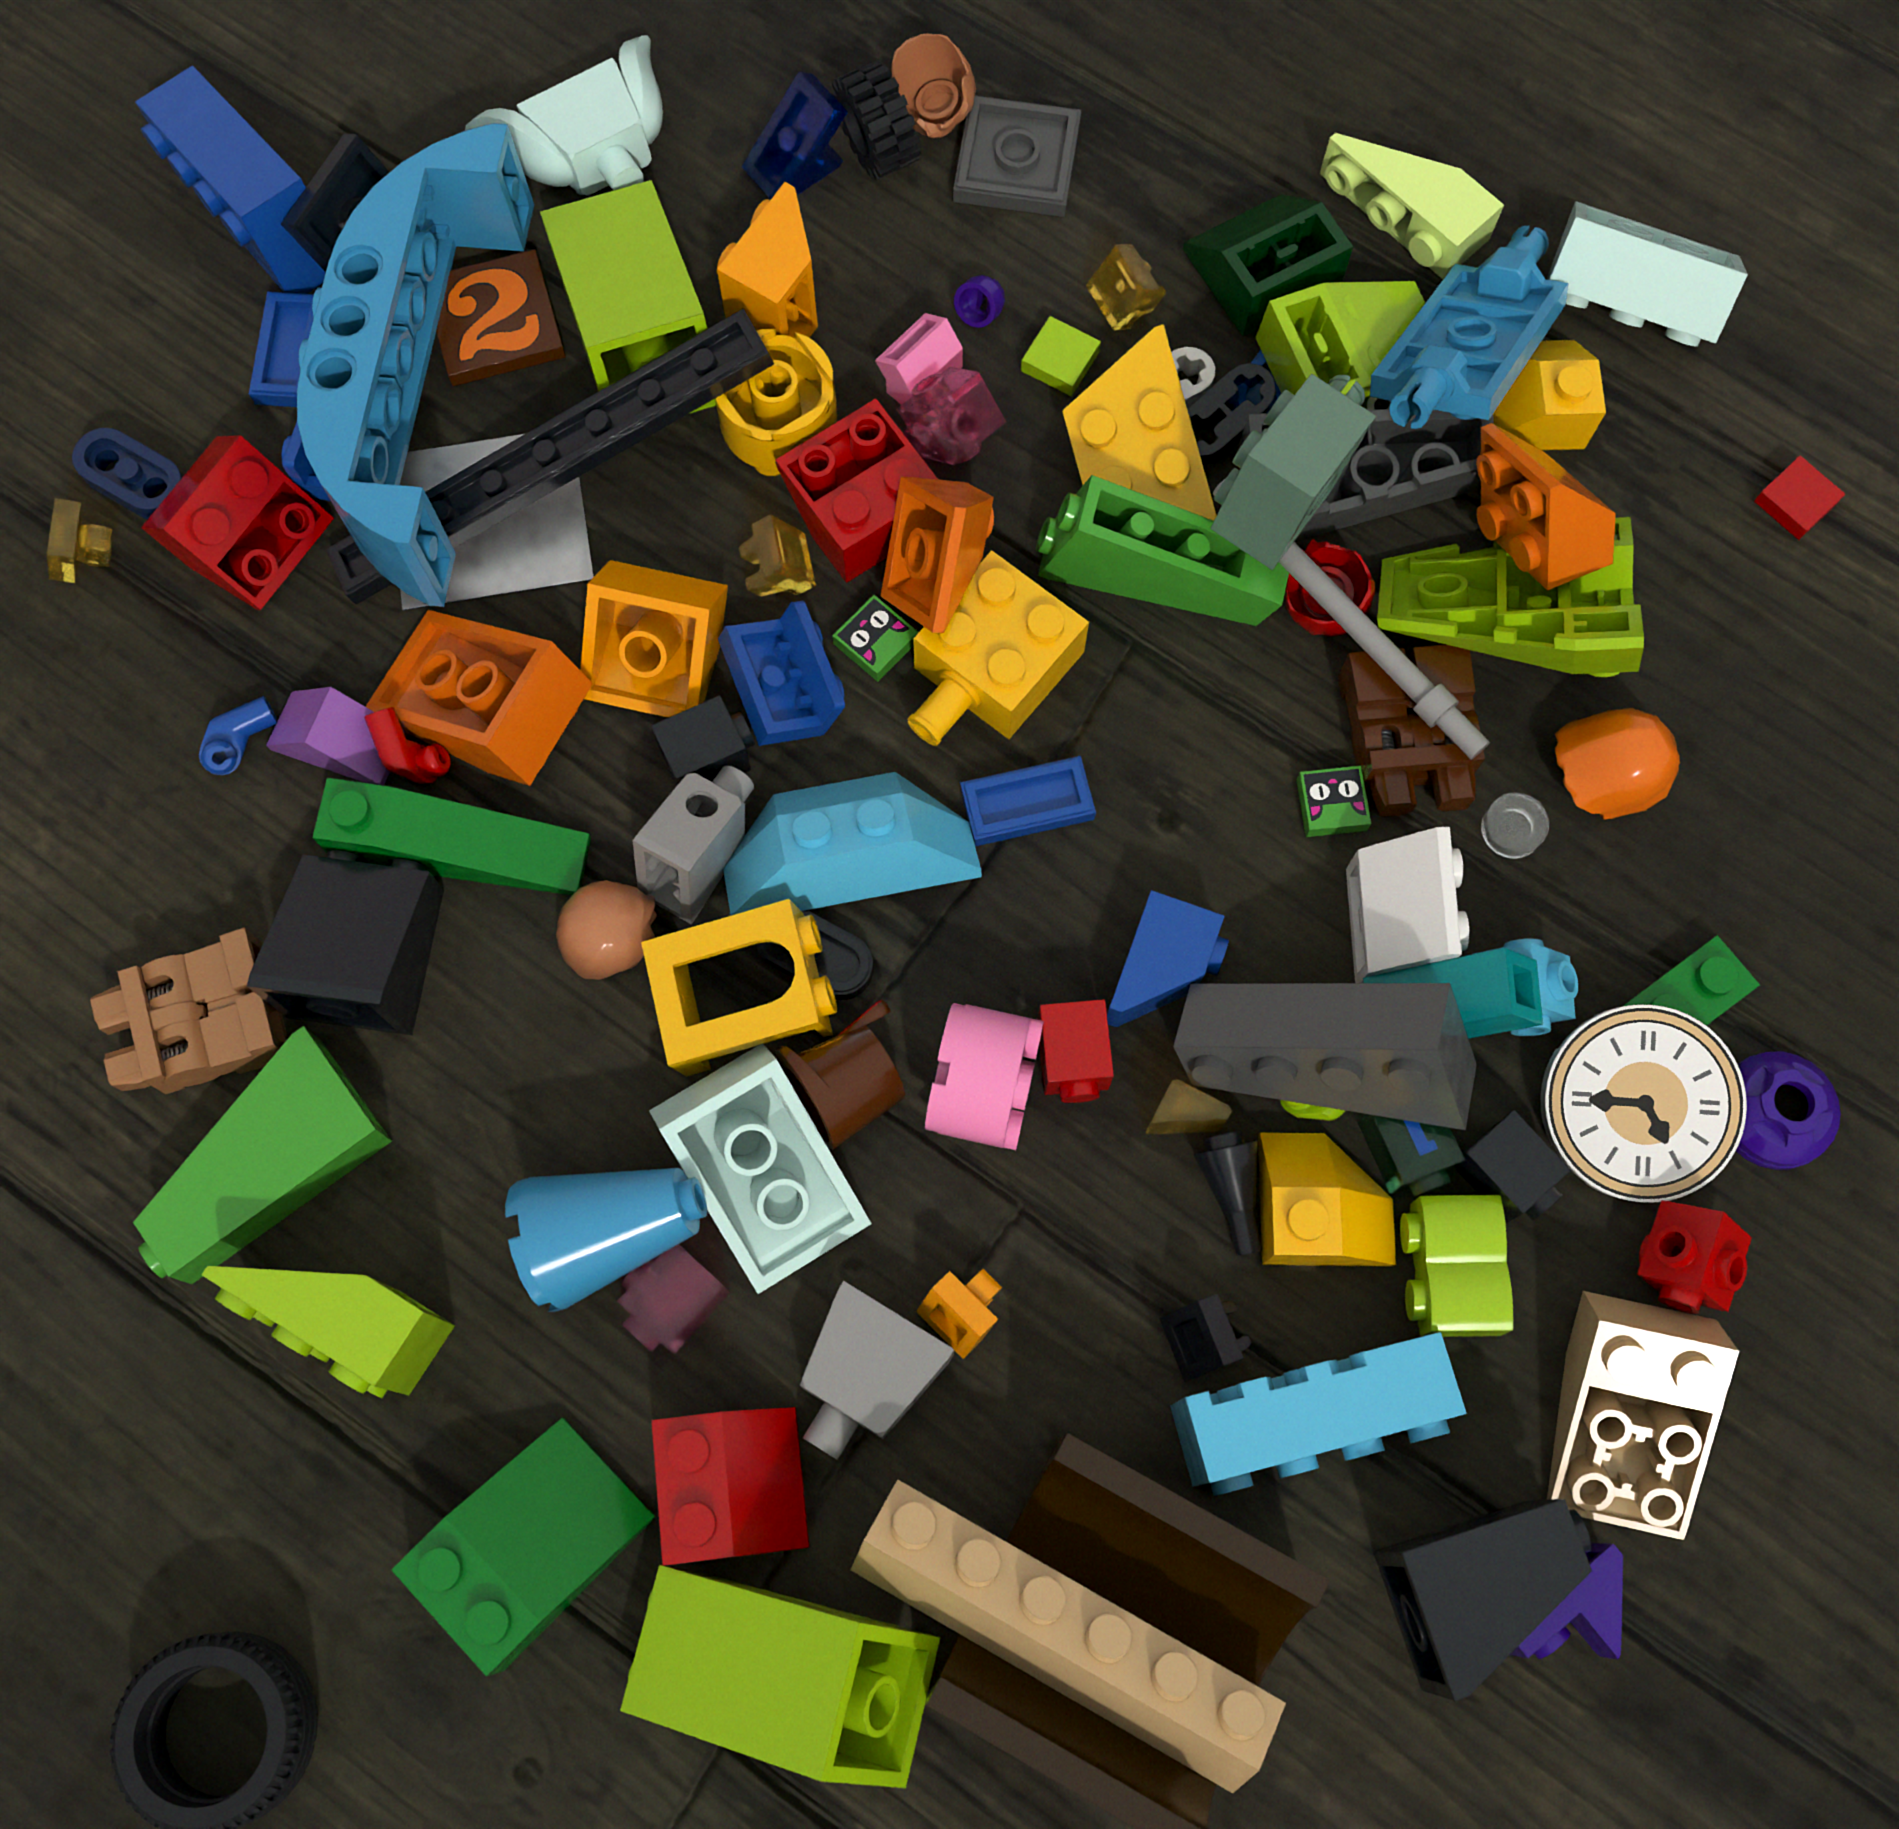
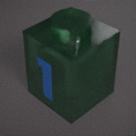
[1358,1114,1465,1198]

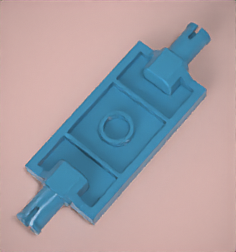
[1370,226,1569,429]

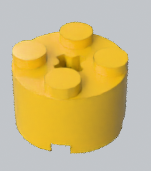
[715,329,837,476]

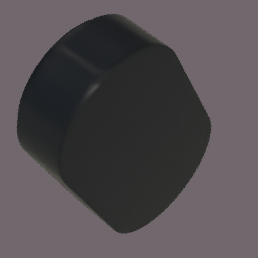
[756,910,873,1000]

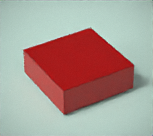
[1754,455,1846,540]

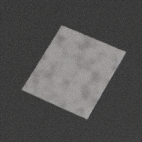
[400,434,594,610]

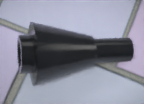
[1193,1130,1262,1256]

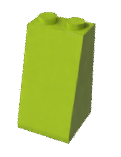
[540,180,716,414]
[620,1565,940,1788]

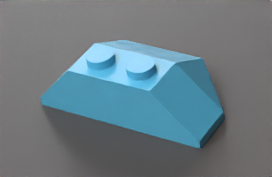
[723,772,982,916]

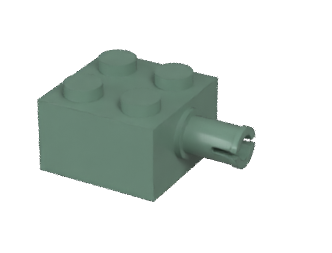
[1210,374,1376,571]

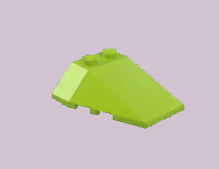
[1377,517,1644,677]

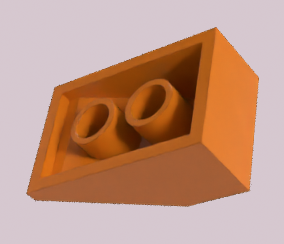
[365,610,593,786]

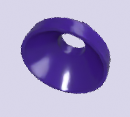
[1736,1051,1841,1170]

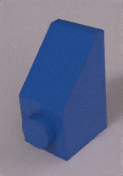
[1107,890,1229,1027]

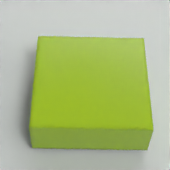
[1021,316,1101,397]

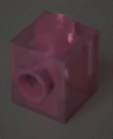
[618,1244,730,1353]

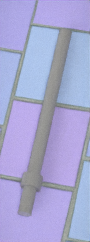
[1213,479,1490,760]

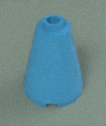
[505,1168,707,1312]

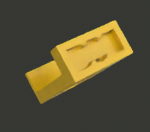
[641,899,837,1077]

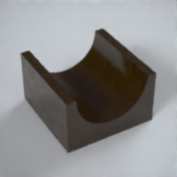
[926,1433,1330,1829]

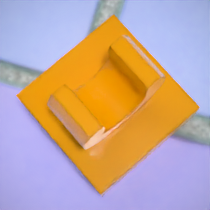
[916,1269,1002,1359]

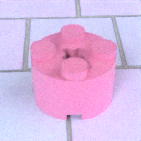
[925,1003,1044,1150]

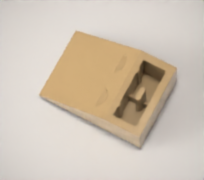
[1547,1291,1739,1540]

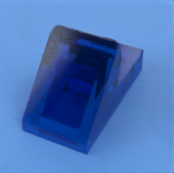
[741,72,848,200]

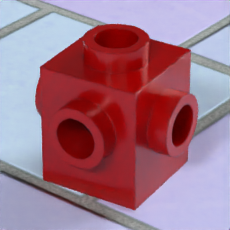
[1637,1200,1752,1314]

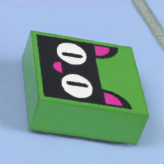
[833,595,919,682]
[1296,766,1371,837]

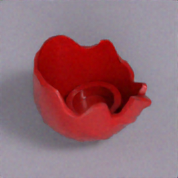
[1283,539,1375,636]

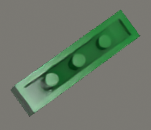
[312,778,591,895]

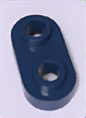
[72,428,183,519]

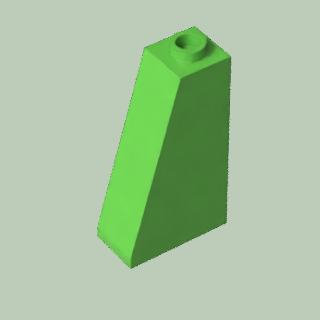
[133,1026,392,1284]

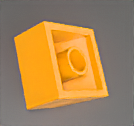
[580,560,728,718]

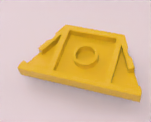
[1062,324,1217,521]

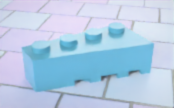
[1170,1332,1467,1496]

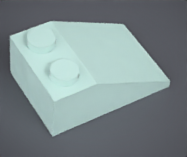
[649,1044,871,1294]

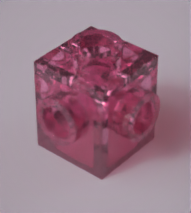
[897,367,1006,465]

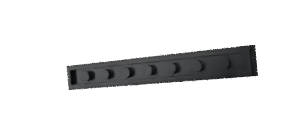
[326,308,774,605]

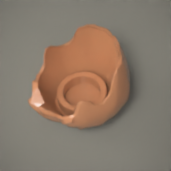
[891,34,976,139]
[556,880,657,980]

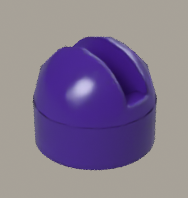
[954,275,1005,328]

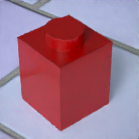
[1037,999,1114,1103]

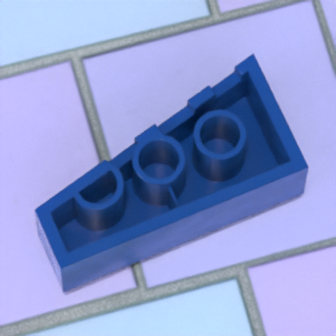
[135,65,326,294]

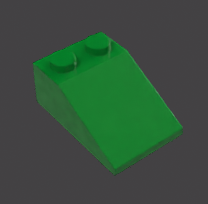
[391,1417,656,1677]

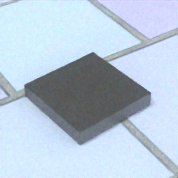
[953,96,1081,217]

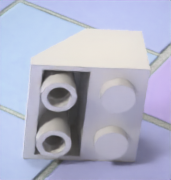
[1346,827,1469,983]

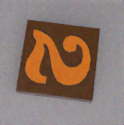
[436,249,566,386]

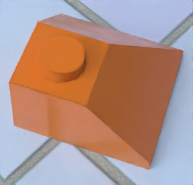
[881,476,994,633]

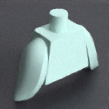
[465,35,663,196]

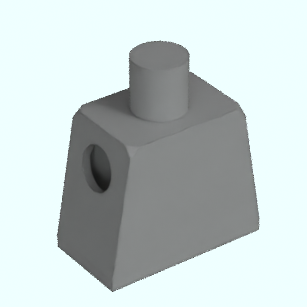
[633,765,754,925]
[800,1281,954,1460]

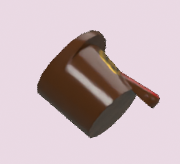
[775,1000,906,1150]

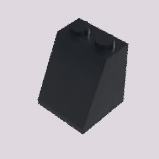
[247,850,444,1036]
[1373,1499,1592,1701]

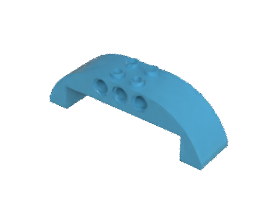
[297,123,534,607]

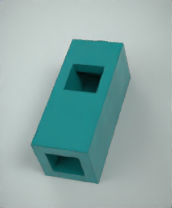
[1363,948,1543,1039]

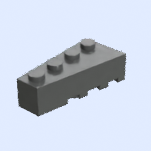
[1239,409,1494,542]
[1173,983,1477,1130]

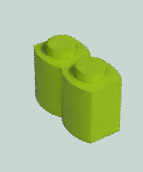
[1400,1195,1513,1337]

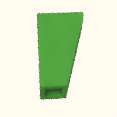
[1036,475,1289,626]

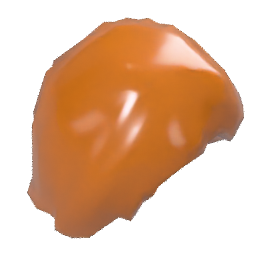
[1555,708,1680,820]

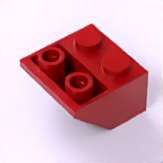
[775,399,939,583]
[141,435,334,610]

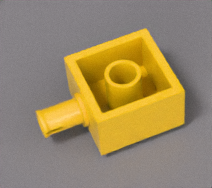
[907,550,1089,746]

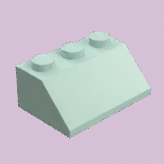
[1547,201,1748,346]

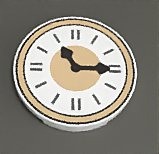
[1540,1005,1747,1202]

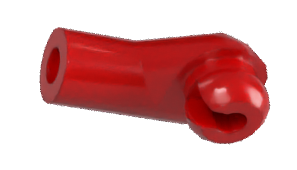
[364,706,450,784]

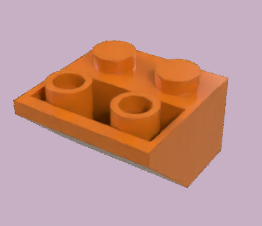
[1476,423,1616,591]

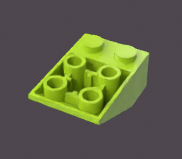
[1256,281,1425,409]
[201,1266,455,1398]

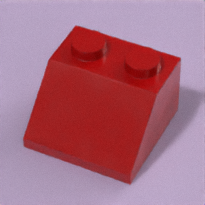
[651,1407,810,1566]

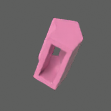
[875,313,963,414]

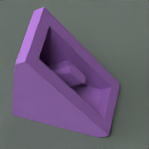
[266,687,407,786]

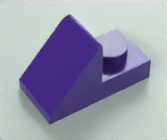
[1510,1543,1623,1660]

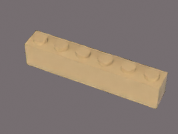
[851,1480,1286,1793]

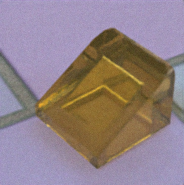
[1145,1079,1232,1134]

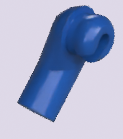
[199,695,277,775]

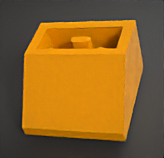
[717,182,818,338]

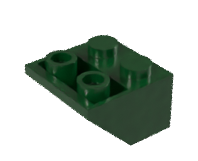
[1183,194,1354,336]

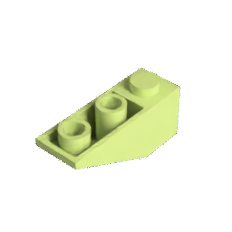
[1320,133,1504,279]

